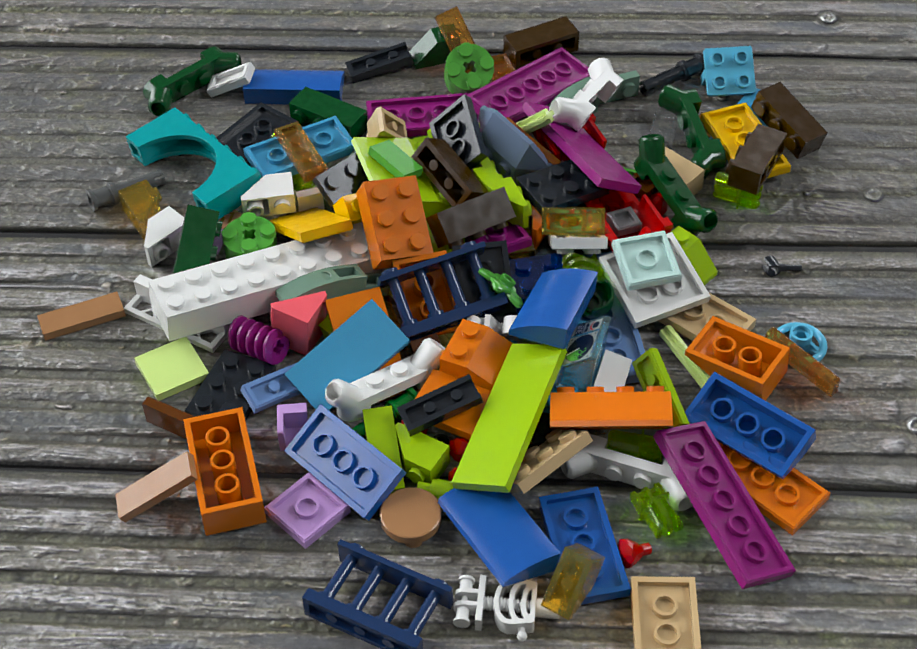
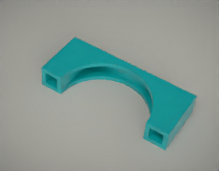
[125,108,262,220]

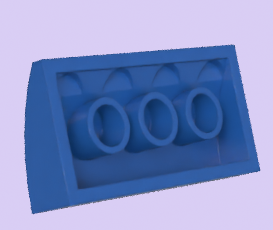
[243,69,345,105]
[508,269,598,349]
[685,372,816,479]
[438,488,561,587]

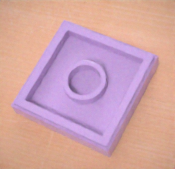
[264,472,351,549]

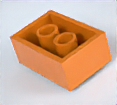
[356,175,433,270]

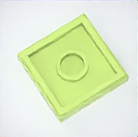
[134,337,209,401]

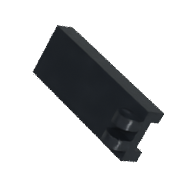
[345,42,413,84]
[397,374,483,436]

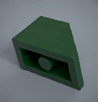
[409,24,460,70]

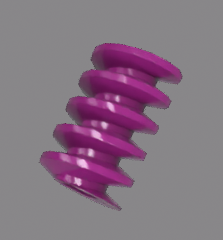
[228,315,290,365]

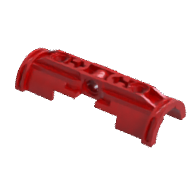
[532,113,673,253]

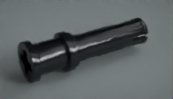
[639,53,705,96]

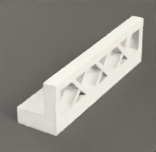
[124,274,231,353]

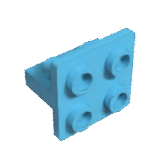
[700,46,756,97]

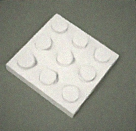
[598,232,711,329]

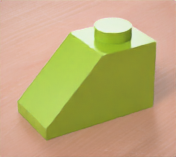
[671,226,718,285]
[395,422,450,484]

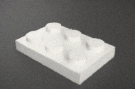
[548,232,608,254]

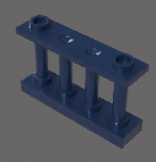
[377,241,508,341]
[302,539,453,649]

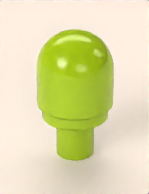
[417,478,454,500]

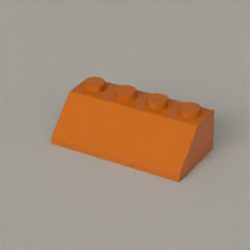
[550,386,673,430]

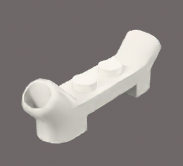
[549,58,624,132]
[325,338,445,422]
[560,434,693,511]

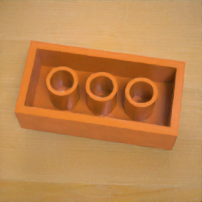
[183,407,267,536]

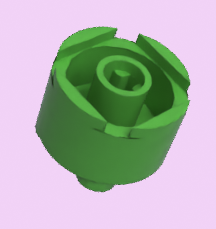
[444,42,494,94]
[222,212,278,259]

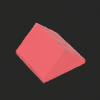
[270,291,327,356]

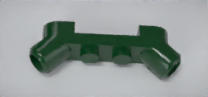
[143,46,242,117]
[658,84,726,179]
[634,134,718,237]

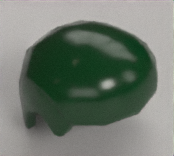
[582,279,614,319]

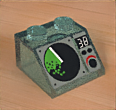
[555,316,612,392]

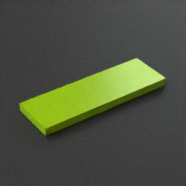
[451,343,567,493]

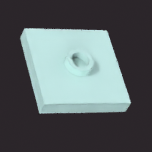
[611,231,682,291]

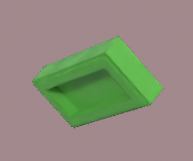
[368,140,423,178]

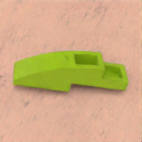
[473,157,532,228]

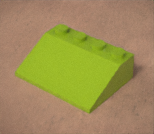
[351,137,452,222]

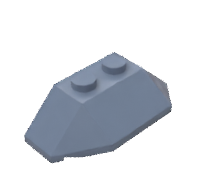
[478,105,553,183]

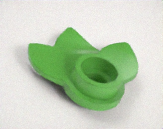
[478,268,523,308]

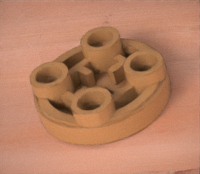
[380,487,442,548]

